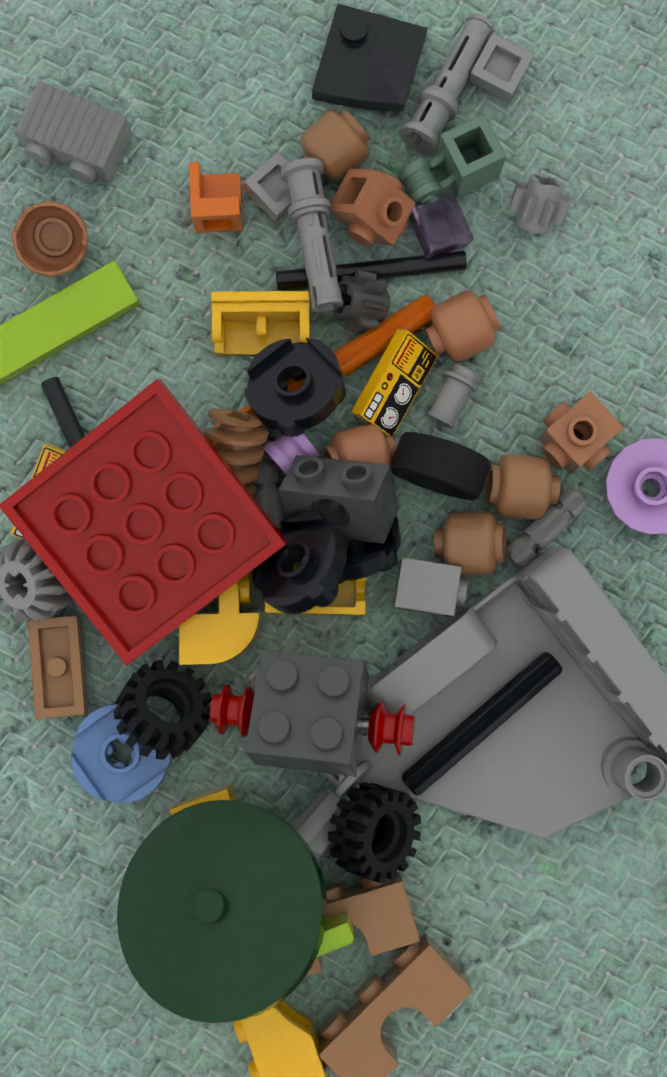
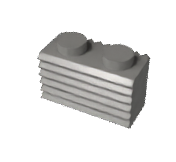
[14,81,132,184]

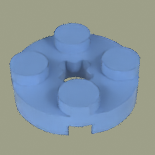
[71,704,173,803]

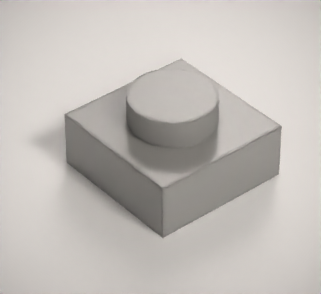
[468,33,534,103]
[243,151,291,223]

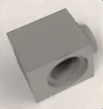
[392,557,468,617]

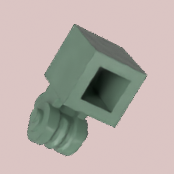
[398,114,507,208]

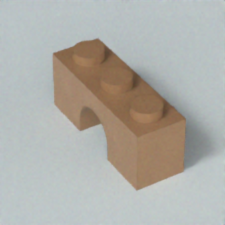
[305,872,420,977]
[318,933,473,1077]

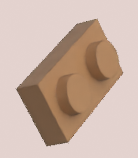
[28,615,89,719]

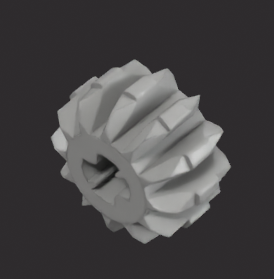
[0,538,72,622]

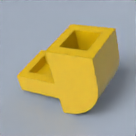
[179,574,262,665]

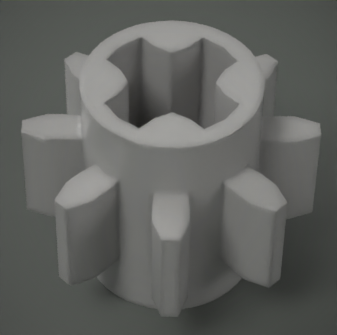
[508,174,571,234]

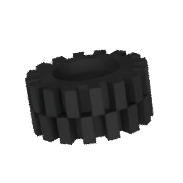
[114,660,212,760]
[328,782,421,883]

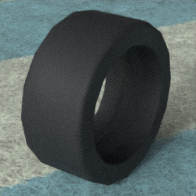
[391,432,491,500]

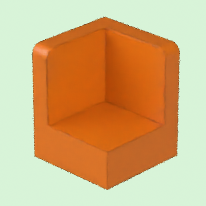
[189,161,243,233]

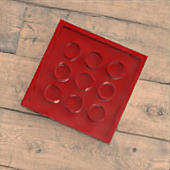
[0,379,288,666]

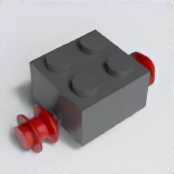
[210,650,415,777]

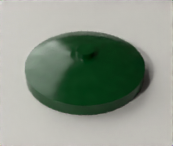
[117,800,327,1023]

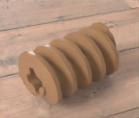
[204,409,269,496]

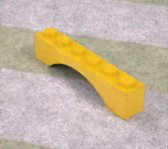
[169,784,329,1077]

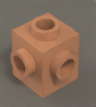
[331,168,416,247]
[538,391,624,474]

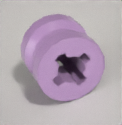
[262,433,321,476]

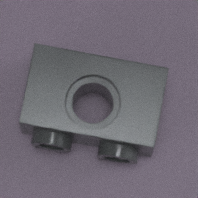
[279,455,399,544]

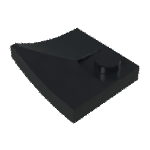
[312,4,428,111]

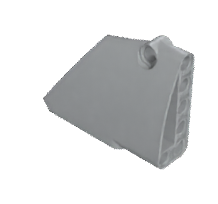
[359,547,667,839]

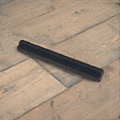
[402,652,563,796]

